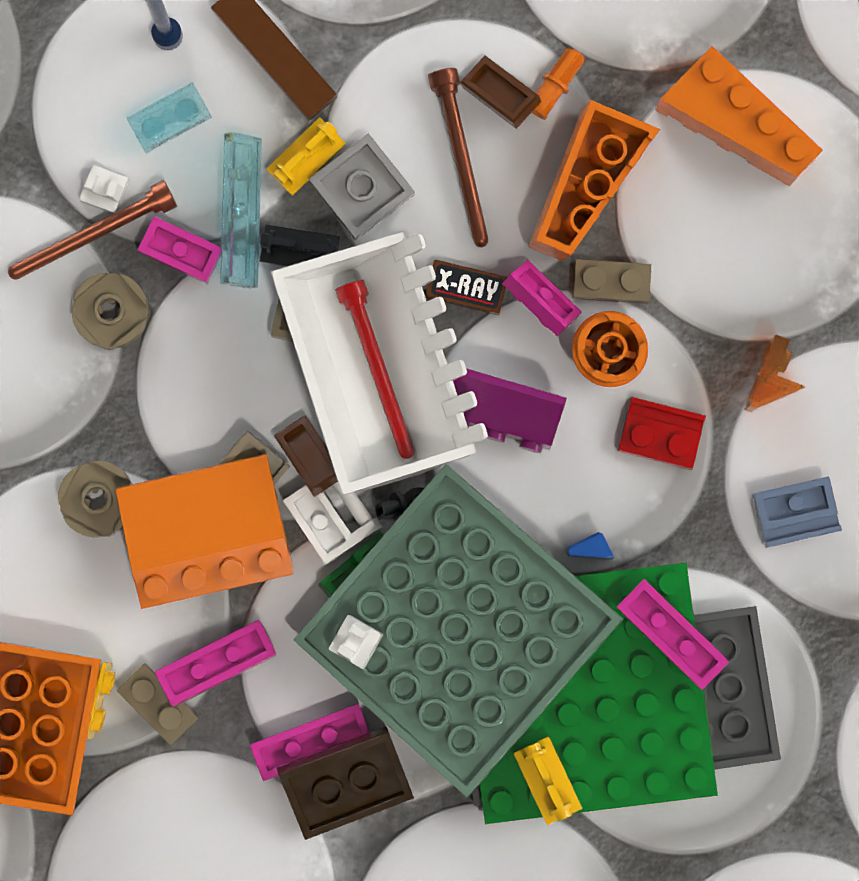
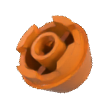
[572,311,648,387]

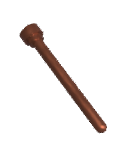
[428,68,488,248]
[8,180,178,280]

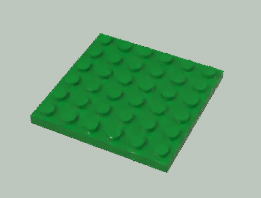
[480,562,718,824]

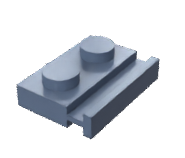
[752,476,842,548]

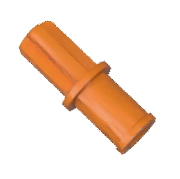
[532,48,585,120]

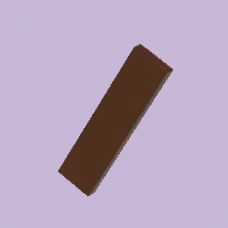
[211,0,337,121]

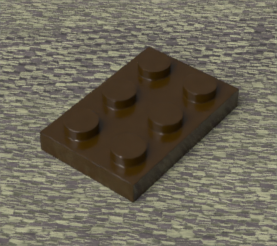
[277,726,414,840]

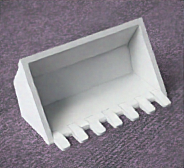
[271,232,488,495]

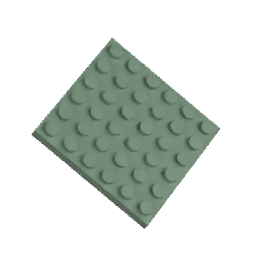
[293,464,623,797]

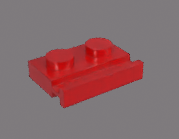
[618,397,706,470]

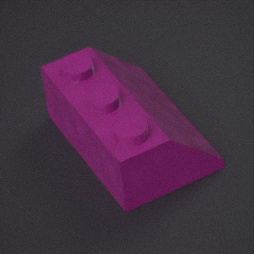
[453,368,567,453]

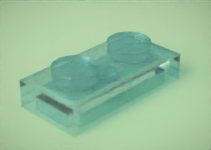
[126,82,212,153]

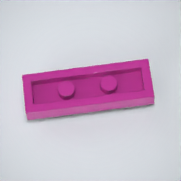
[616,579,729,690]
[155,620,277,708]
[250,703,370,781]

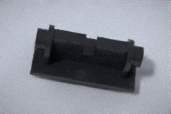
[259,224,340,266]

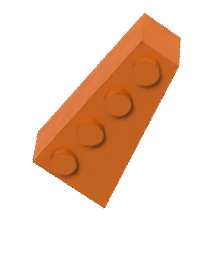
[655,46,823,186]
[528,100,661,261]

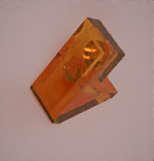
[744,335,805,412]

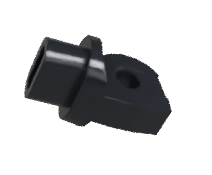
[375,487,424,521]

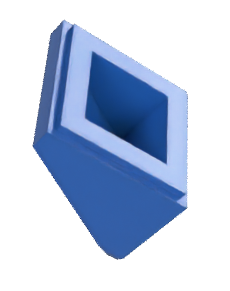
[565,532,614,560]

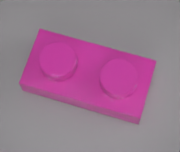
[138,216,224,284]
[502,260,582,336]

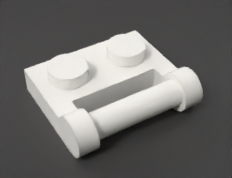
[283,482,383,565]

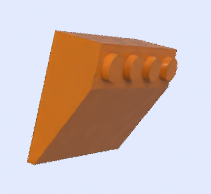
[116,454,294,609]
[0,642,101,815]

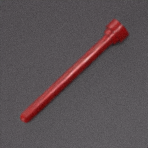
[335,280,414,459]

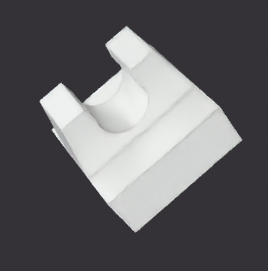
[79,165,130,214]
[329,615,384,669]

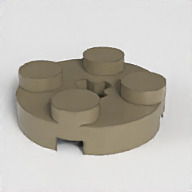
[72,273,150,350]
[58,461,132,538]

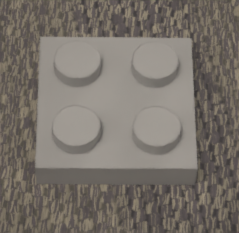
[309,133,415,241]

